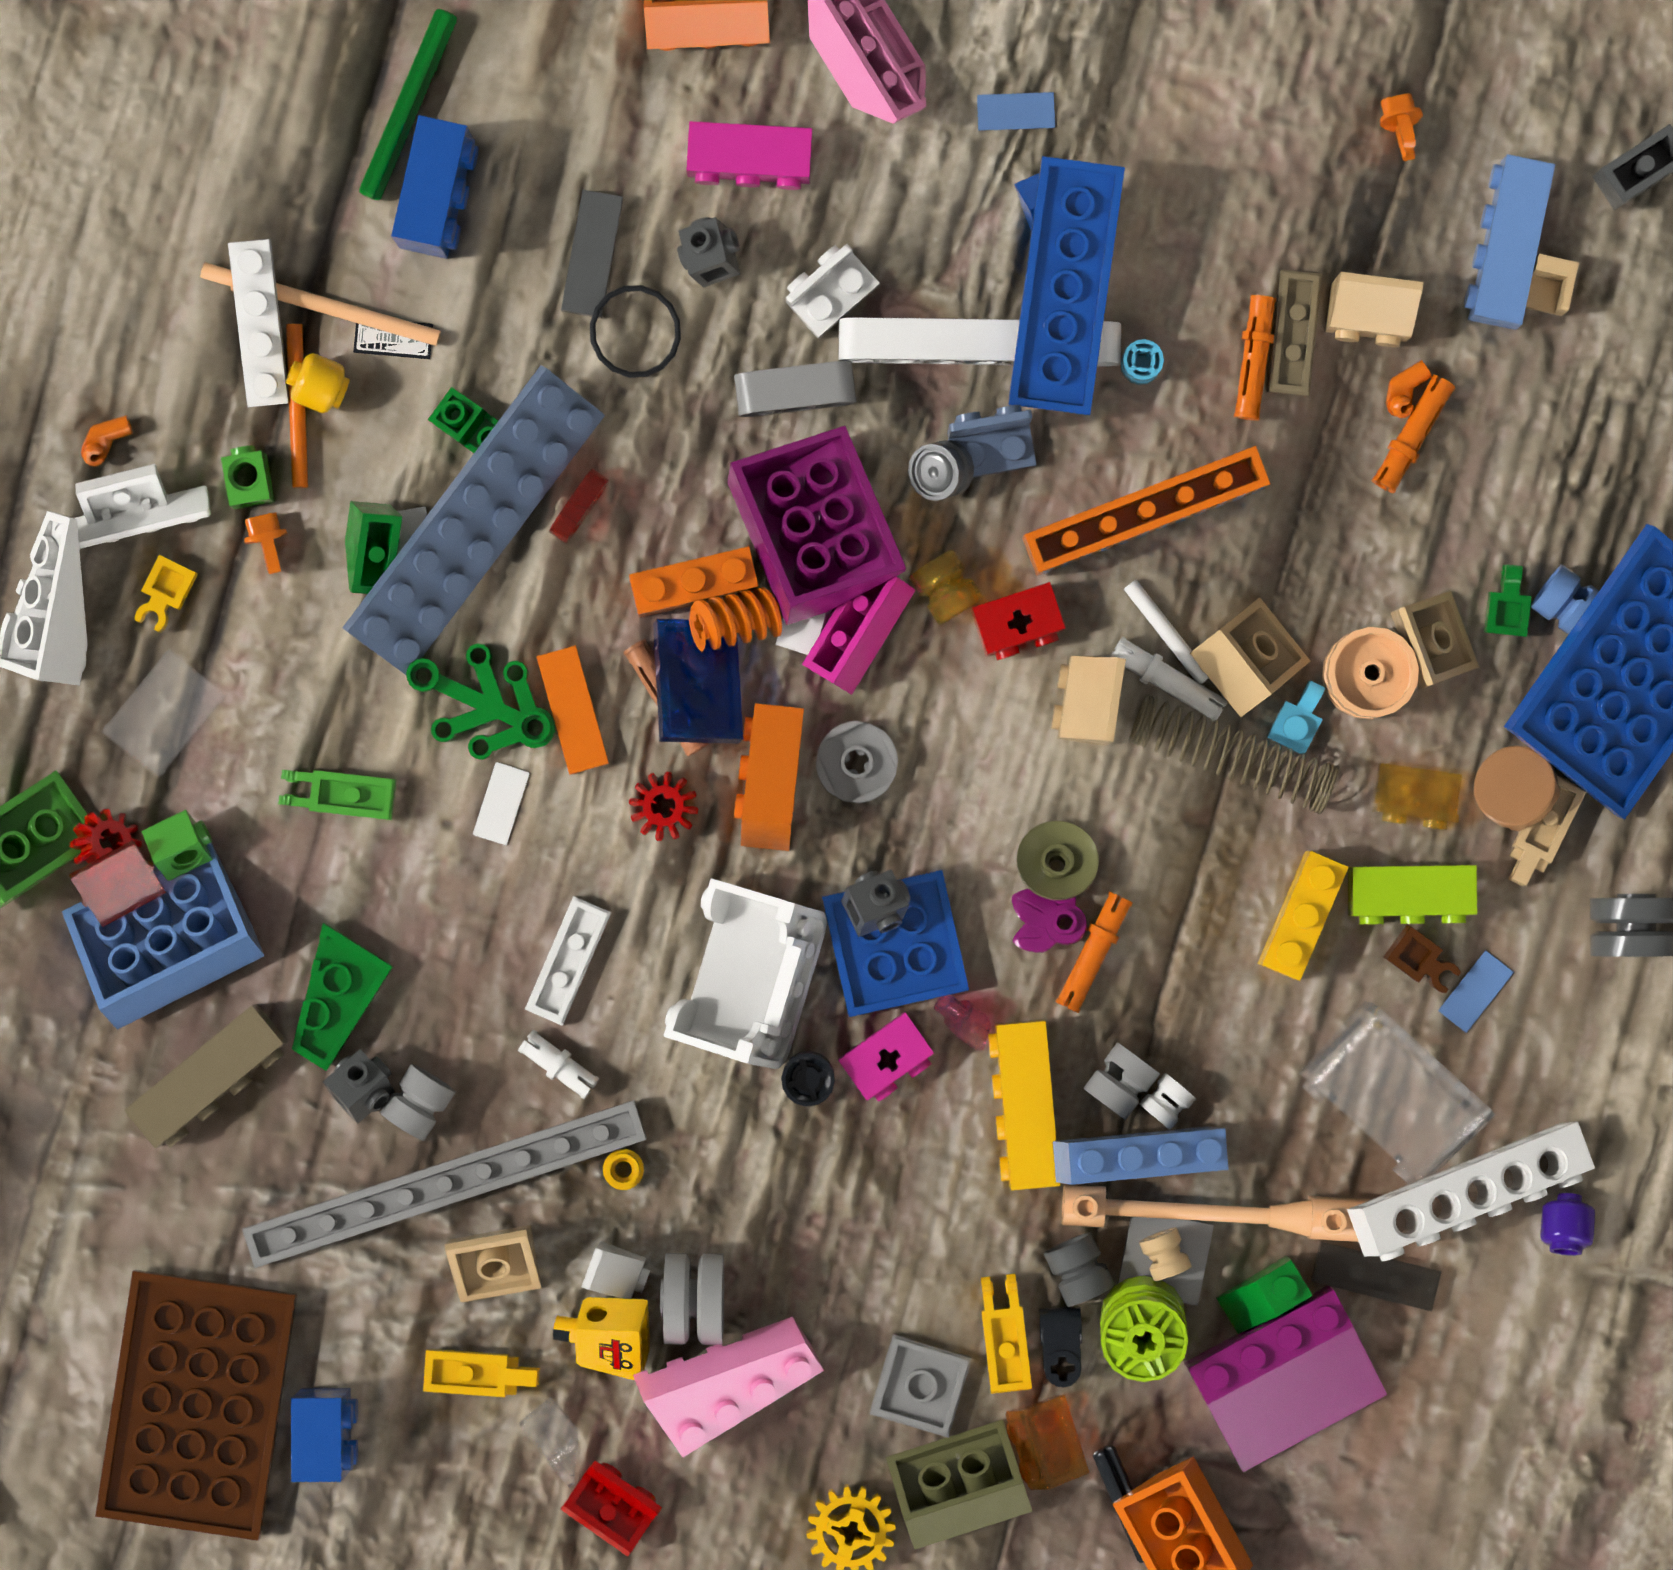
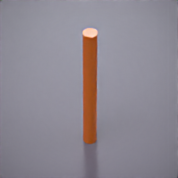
[286,324,308,488]

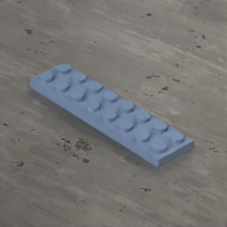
[342,365,605,675]

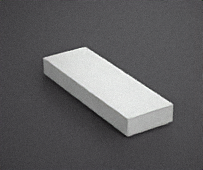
[525,896,612,1026]

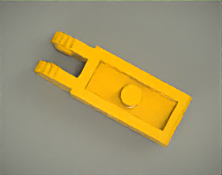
[981,1274,1032,1394]

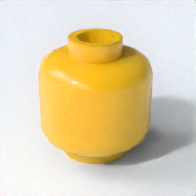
[285,353,350,413]

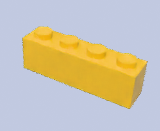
[988,1020,1061,1190]

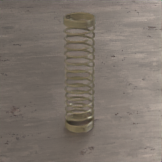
[1129,694,1339,815]

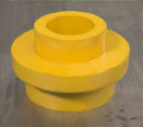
[603,1149,644,1190]

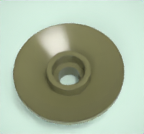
[1016,821,1099,900]

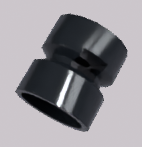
[781,1051,835,1107]

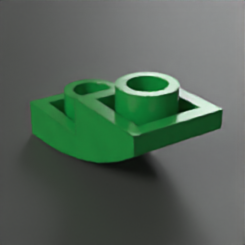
[428,387,499,453]

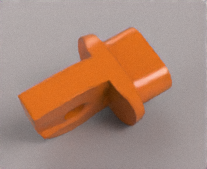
[1379,93,1423,161]
[244,512,288,574]

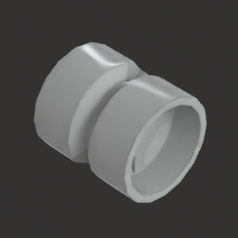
[1083,1042,1160,1120]
[380,1064,456,1141]

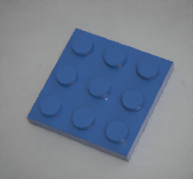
[822,870,969,1017]

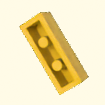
[1257,851,1349,981]

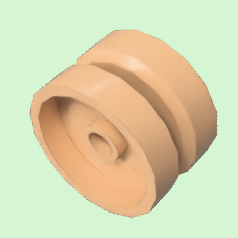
[1322,627,1419,720]

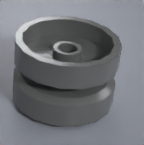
[1590,894,1673,957]

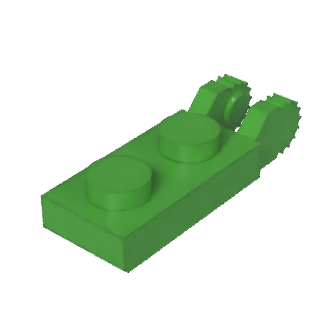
[278,770,397,820]

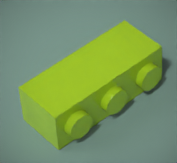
[1348,865,1477,924]

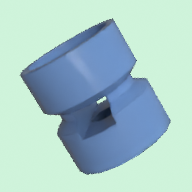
[1530,564,1599,635]

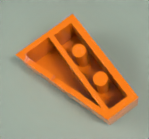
[734,703,804,851]

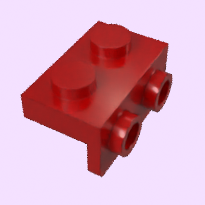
[560,1461,662,1557]

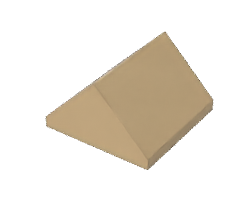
[1391,591,1479,689]
[445,1225,541,1303]

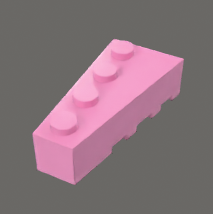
[633,1316,824,1457]

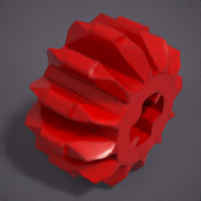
[629,771,699,841]
[69,809,142,880]

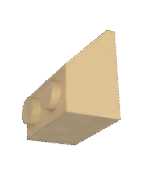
[1325,272,1423,347]
[1190,597,1310,717]

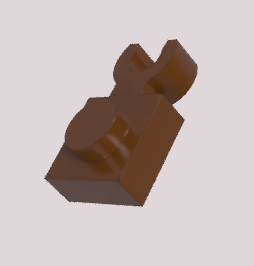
[1383,924,1461,993]

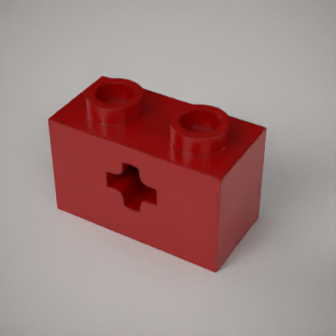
[971,582,1066,661]

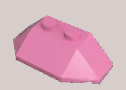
[808,0,926,124]

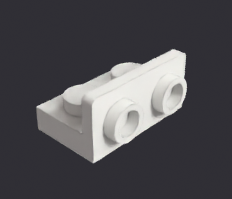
[786,244,880,339]

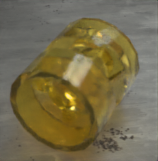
[908,549,984,626]

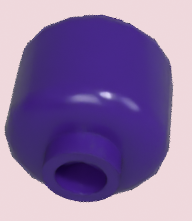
[1540,1193,1595,1256]

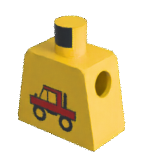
[553,1297,650,1380]

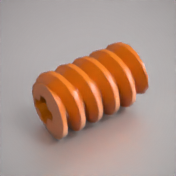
[689,587,782,652]

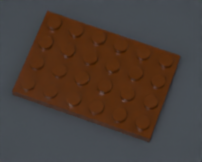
[95,1270,297,1541]

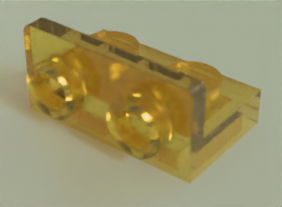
[1372,763,1462,830]

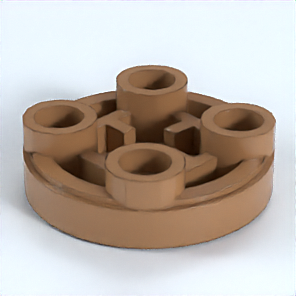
[1474,746,1560,831]

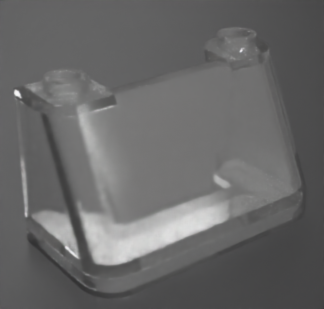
[1298,1001,1495,1185]

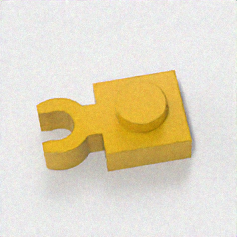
[135,555,198,633]

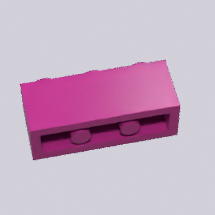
[686,121,812,190]
[802,576,915,695]

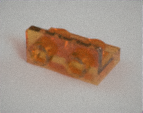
[1005,1394,1090,1490]

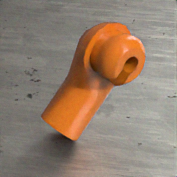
[1386,360,1432,418]
[81,415,133,467]

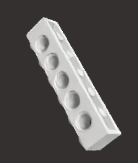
[1347,1122,1595,1261]

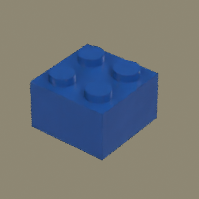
[291,1388,358,1482]

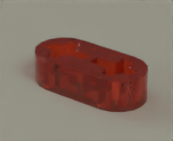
[549,469,610,544]

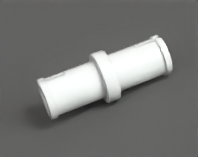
[518,1030,600,1099]

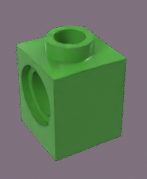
[221,445,275,510]
[141,810,213,881]

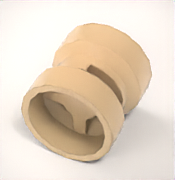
[1139,1227,1192,1281]

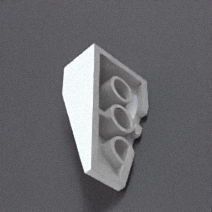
[0,511,88,685]

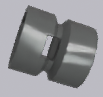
[1044,1232,1115,1307]

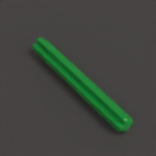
[359,9,457,201]

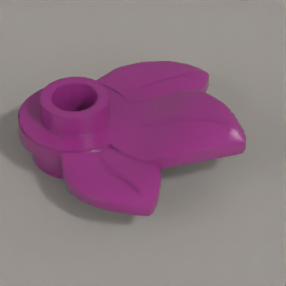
[1011,889,1087,953]

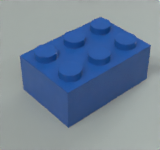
[391,115,479,259]

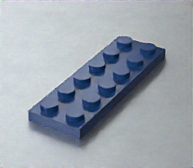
[1008,156,1125,415]

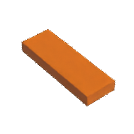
[536,645,609,775]

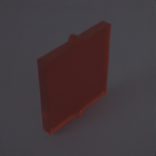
[69,840,166,927]

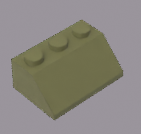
[886,1419,1033,1549]

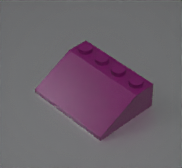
[727,426,906,625]
[1184,1285,1387,1472]

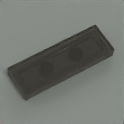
[1311,1240,1441,1312]

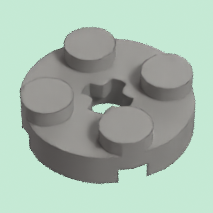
[816,721,898,803]

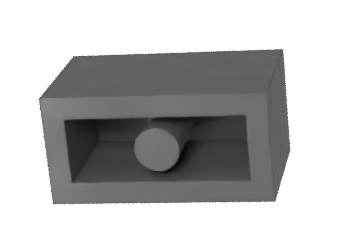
[1592,124,1673,211]

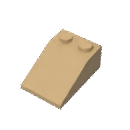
[1051,656,1126,746]

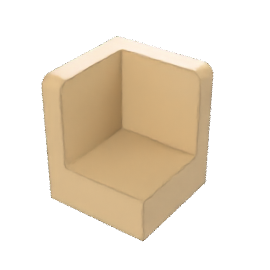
[1526,254,1579,316]

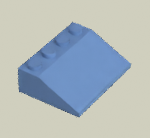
[62,842,264,1030]

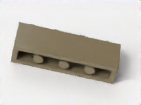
[124,1004,288,1148]

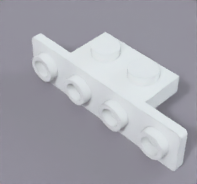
[75,464,211,550]

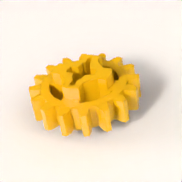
[806,1484,896,1570]

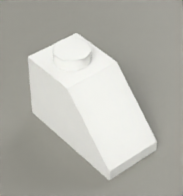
[581,1241,650,1299]

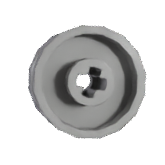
[660,1253,724,1345]

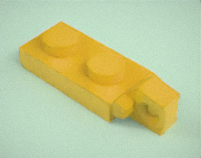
[423,1349,540,1397]

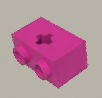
[838,1012,934,1102]

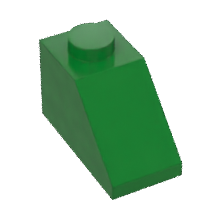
[345,501,403,594]
[1216,1256,1313,1334]

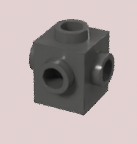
[677,217,741,288]
[841,869,910,937]
[323,1049,395,1124]

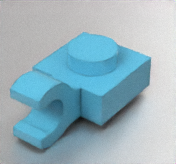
[1267,681,1325,754]

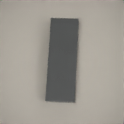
[561,190,623,319]

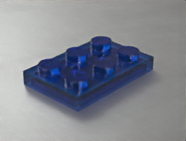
[653,619,743,744]

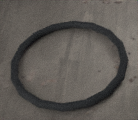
[590,285,681,378]

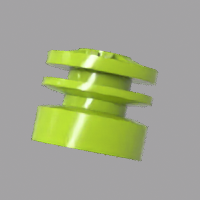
[1100,1275,1188,1382]

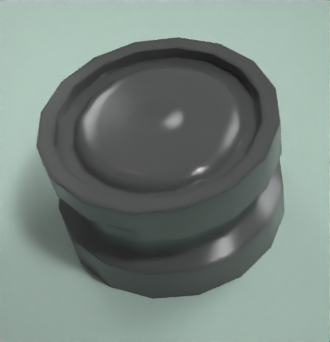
[908,440,974,501]

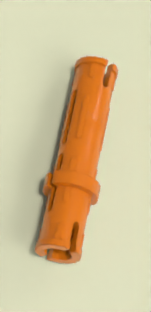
[1233,295,1277,421]
[1371,375,1456,494]
[1055,891,1133,1013]

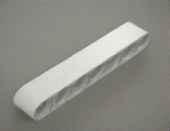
[839,318,1121,367]

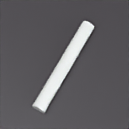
[1124,579,1209,684]

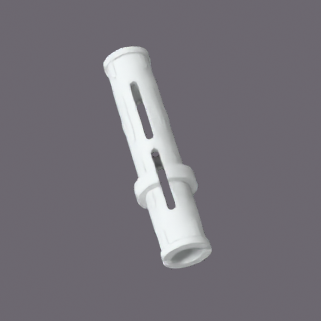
[1110,637,1228,721]

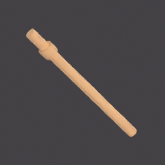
[200,262,441,346]

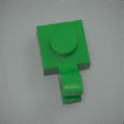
[1484,564,1532,637]

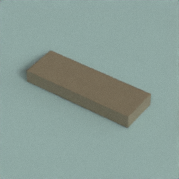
[1267,270,1322,397]

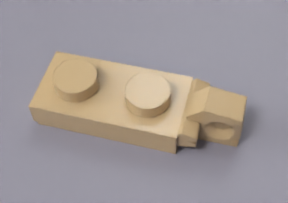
[1508,776,1586,886]

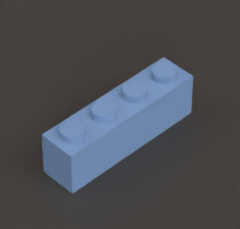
[1464,154,1555,330]
[1053,1127,1229,1185]

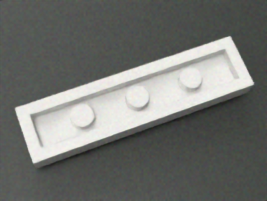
[228,239,289,407]

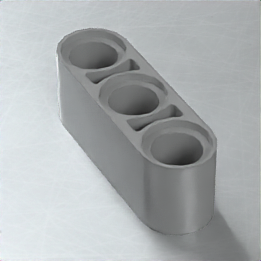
[734,361,857,417]

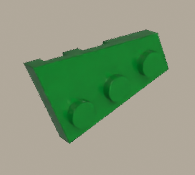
[292,923,394,1071]

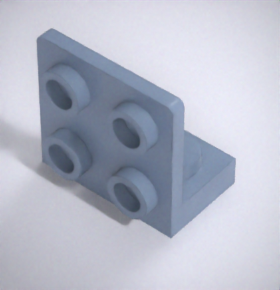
[947,405,1036,478]

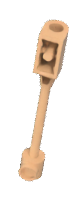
[1062,1184,1372,1242]

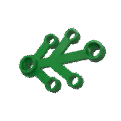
[406,643,556,760]

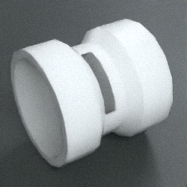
[1139,1073,1196,1130]

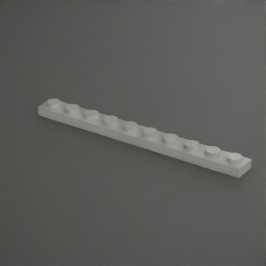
[242,1100,647,1268]

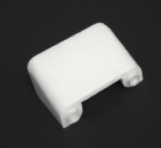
[664,878,827,1069]

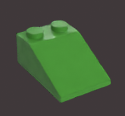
[0,770,87,909]

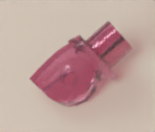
[934,996,991,1051]

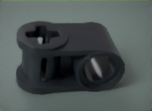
[1039,1307,1082,1388]

